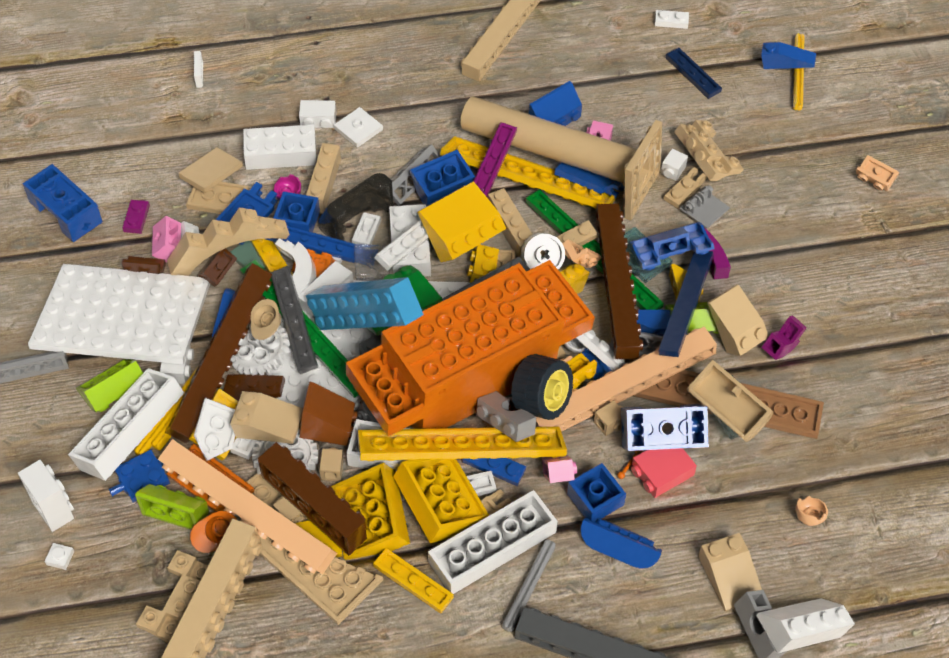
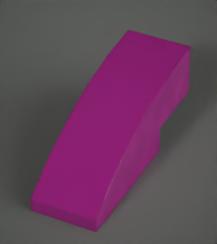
[704,228,731,279]

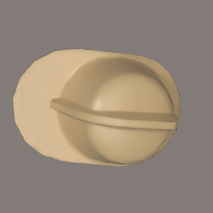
[250,299,281,340]

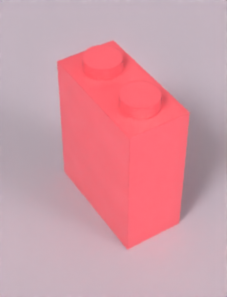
[631,448,697,498]

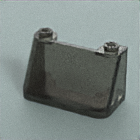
[318,173,393,241]

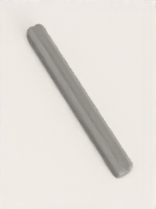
[502,540,556,632]

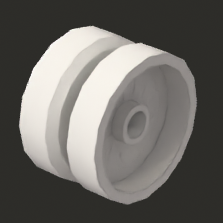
[521,233,565,269]

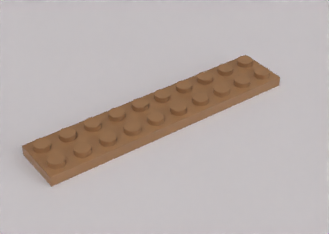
[629,359,824,439]

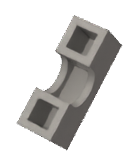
[477,391,536,442]
[734,590,787,658]

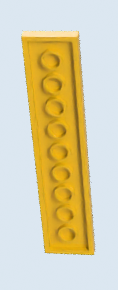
[440,136,619,209]
[358,427,567,461]

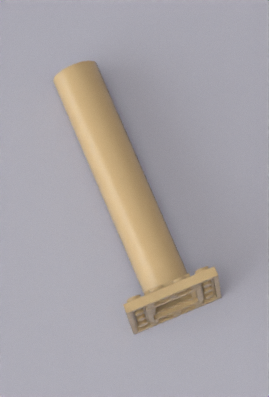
[461,96,662,220]

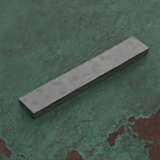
[271,266,318,374]

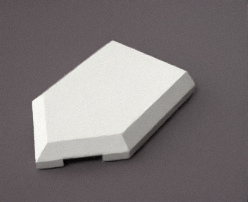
[194,398,235,461]

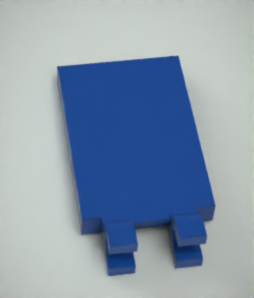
[554,163,625,198]
[215,182,277,245]

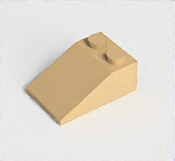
[707,284,769,356]
[230,391,303,444]
[698,533,762,612]

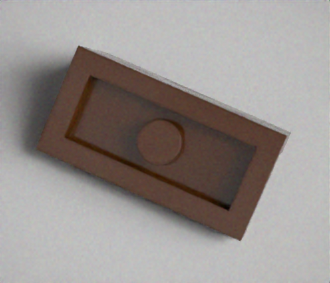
[196,248,237,287]
[122,256,166,274]

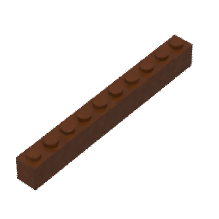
[595,203,643,359]
[165,263,272,444]

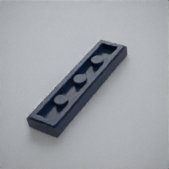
[665,48,722,99]

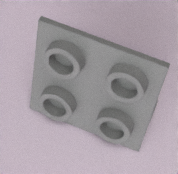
[679,185,730,229]

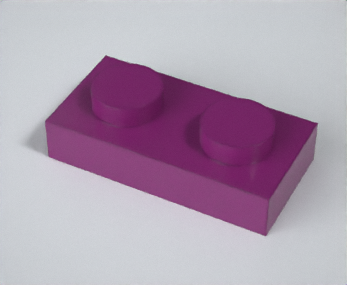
[122,199,150,234]

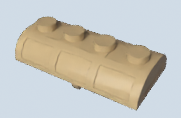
[686,360,773,442]

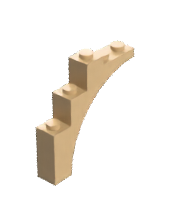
[167,207,289,276]

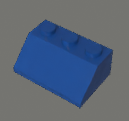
[529,81,582,126]
[410,149,475,207]

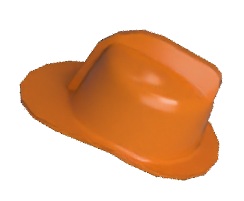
[190,511,237,553]

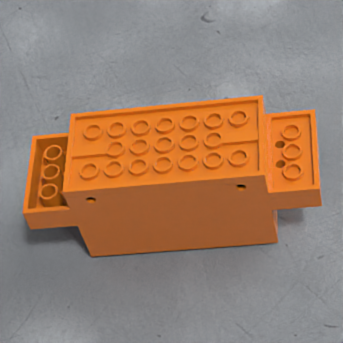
[346,260,595,437]

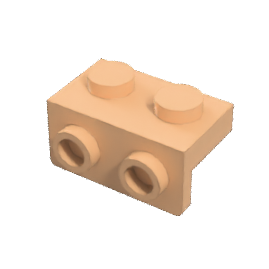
[856,155,899,191]
[562,239,601,268]

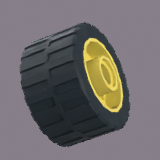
[511,354,573,420]

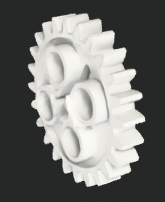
[230,325,291,376]
[252,429,318,474]

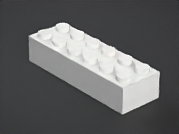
[68,368,184,481]
[428,490,558,594]

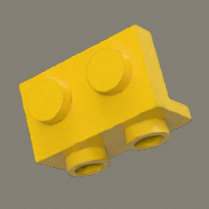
[467,244,499,283]
[566,353,597,389]

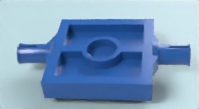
[109,450,170,503]

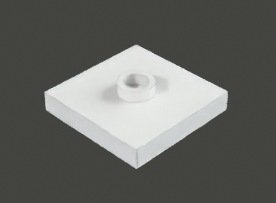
[334,107,383,148]

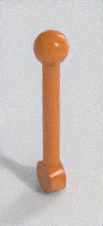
[617,450,643,479]

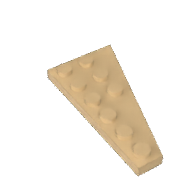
[259,536,383,625]

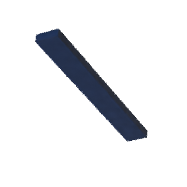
[659,251,714,357]

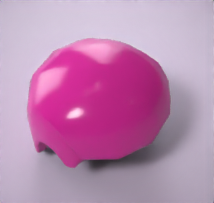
[273,174,301,200]

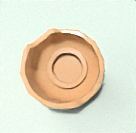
[796,496,828,526]

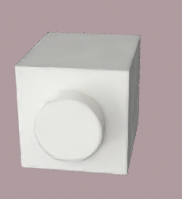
[661,149,688,181]

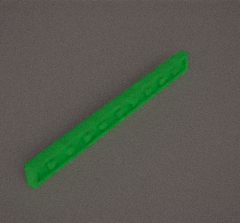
[526,189,664,310]
[240,259,359,398]

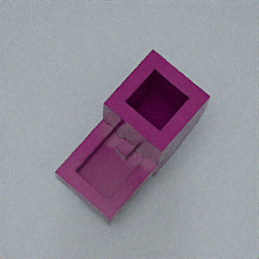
[761,315,807,360]

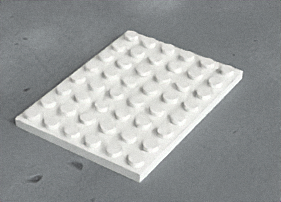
[28,264,210,364]

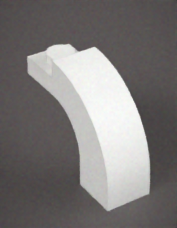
[275,238,316,296]

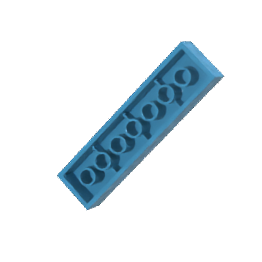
[305,277,424,330]

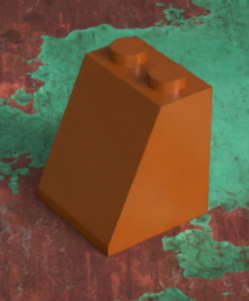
[299,382,357,446]

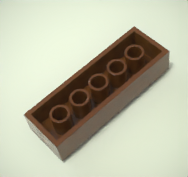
[258,442,367,556]

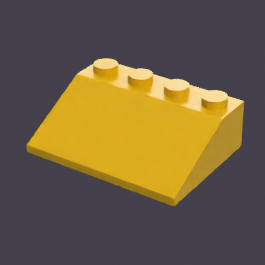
[417,182,506,262]
[393,459,489,543]
[331,463,410,560]

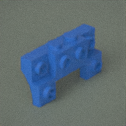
[629,222,714,270]

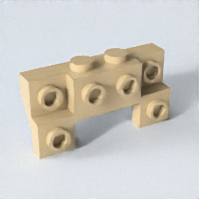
[675,120,744,181]
[136,550,208,644]

